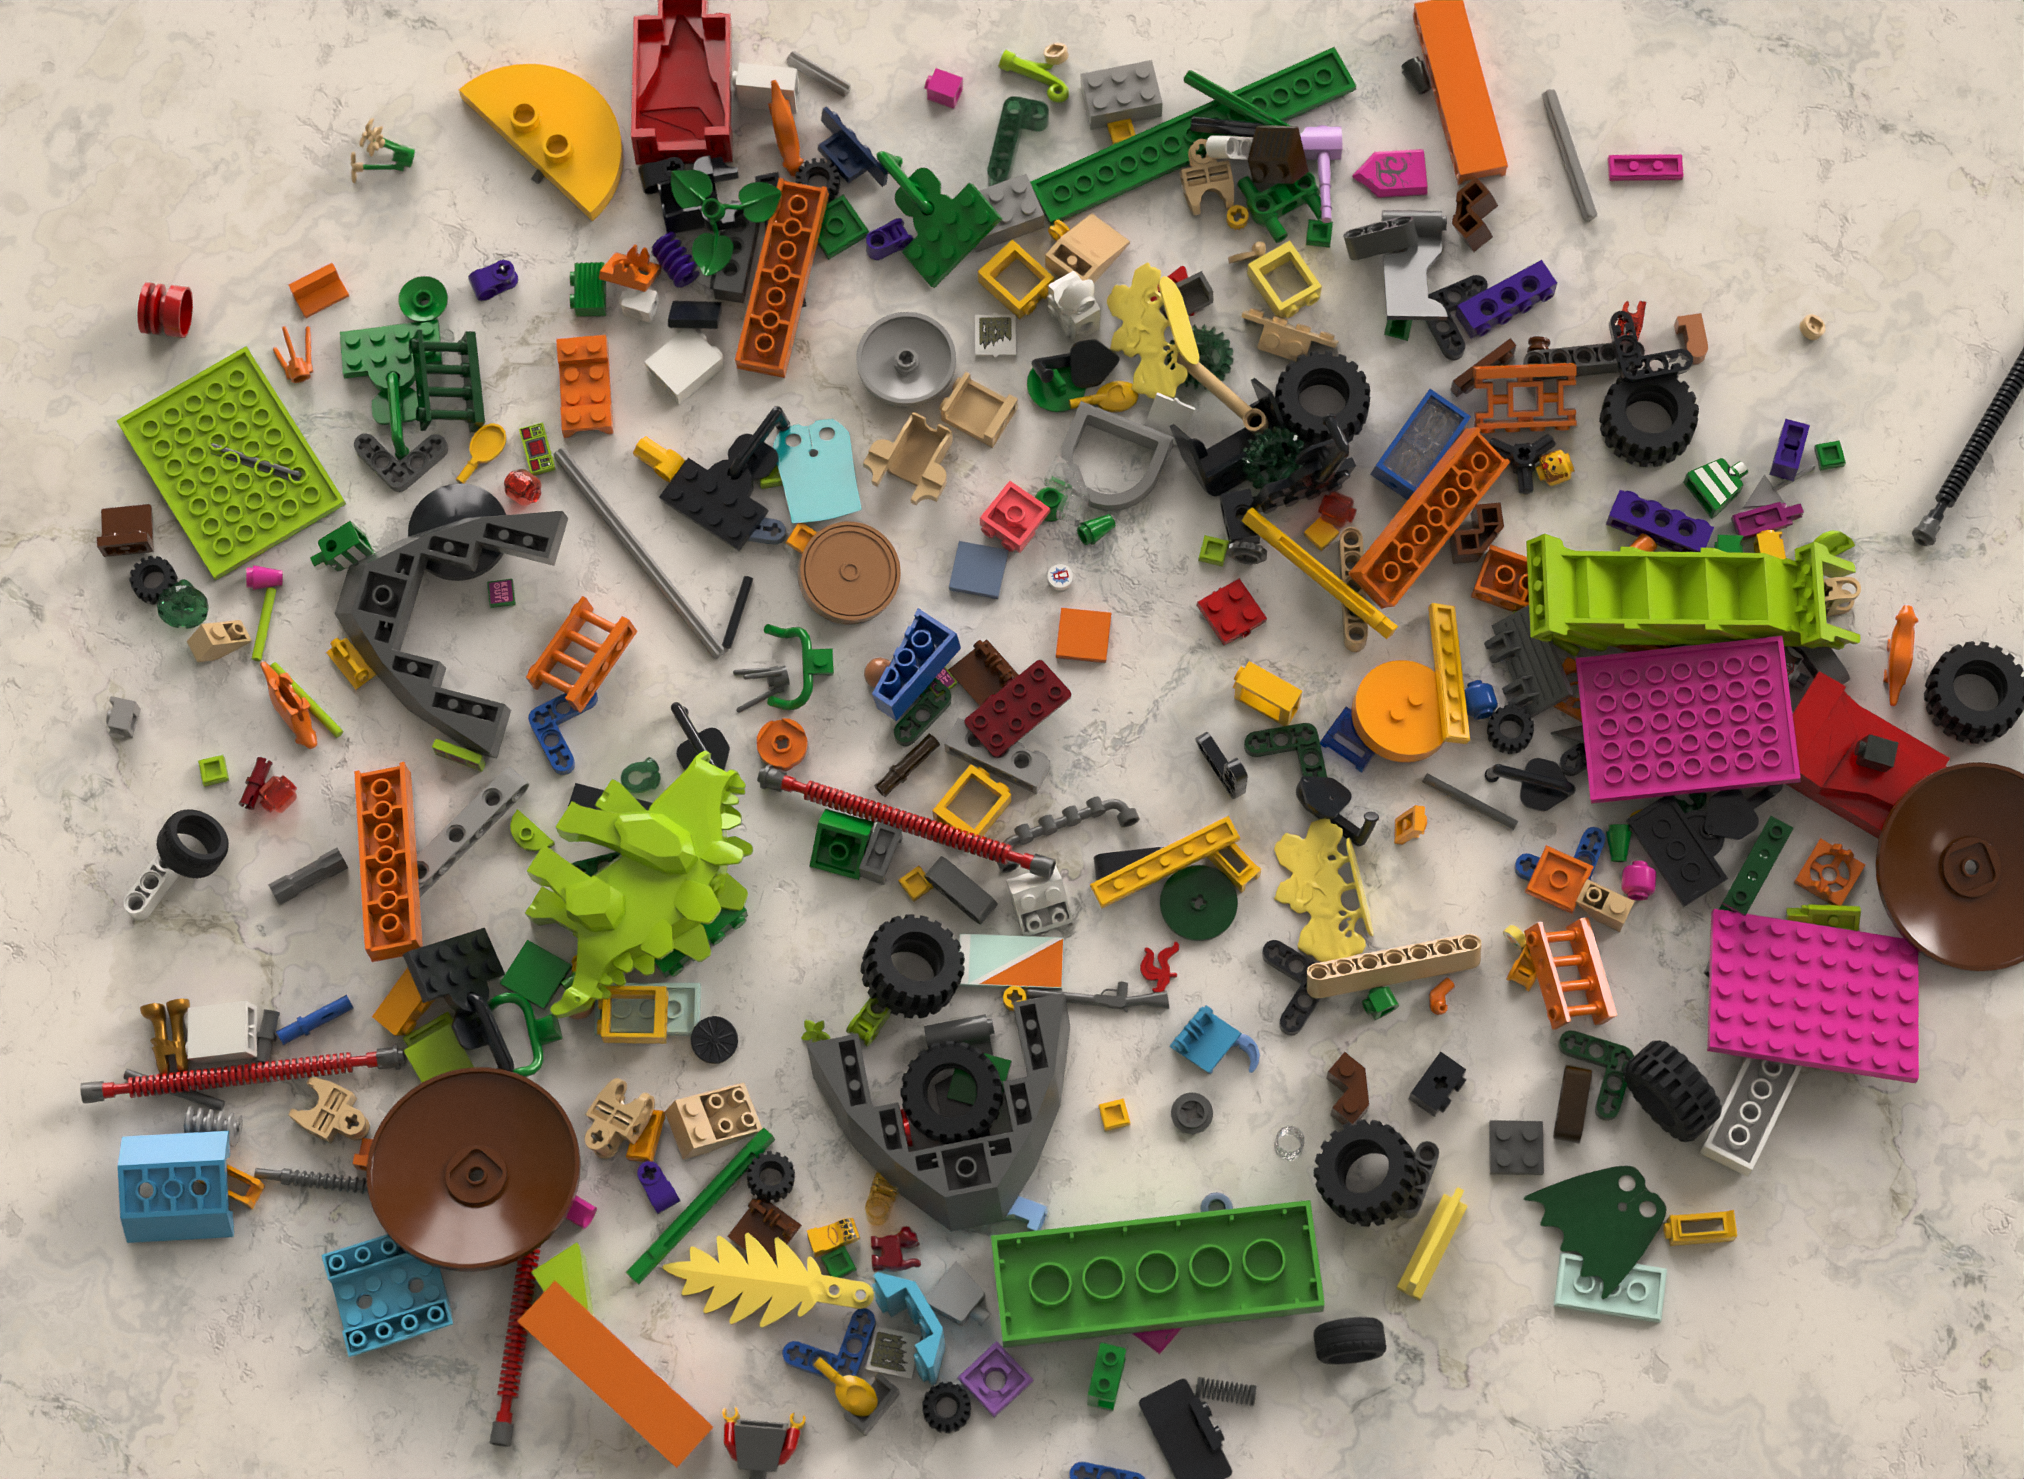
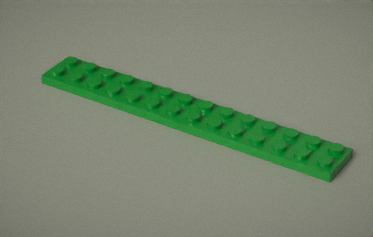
[1030,47,1357,226]

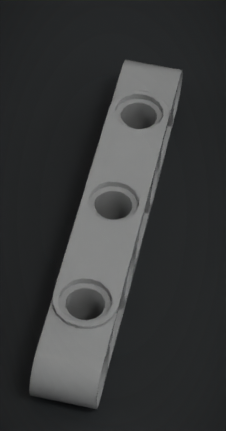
[417,767,529,897]

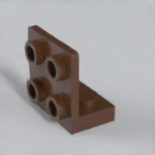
[97,504,154,557]

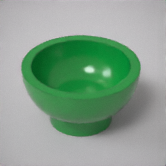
[1034,486,1069,522]

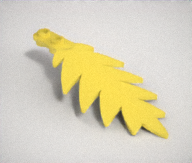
[663,1233,874,1328]

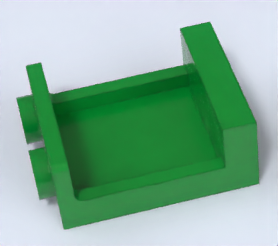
[1087,1342,1126,1412]

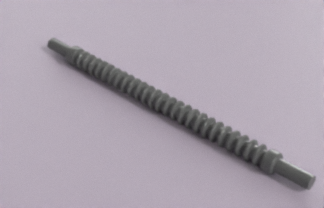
[254,1168,369,1194]

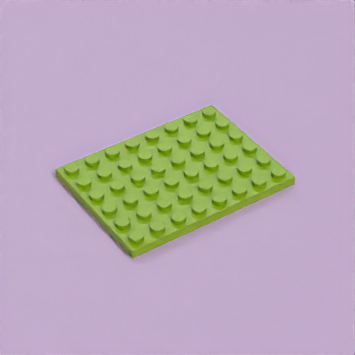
[116,346,346,581]

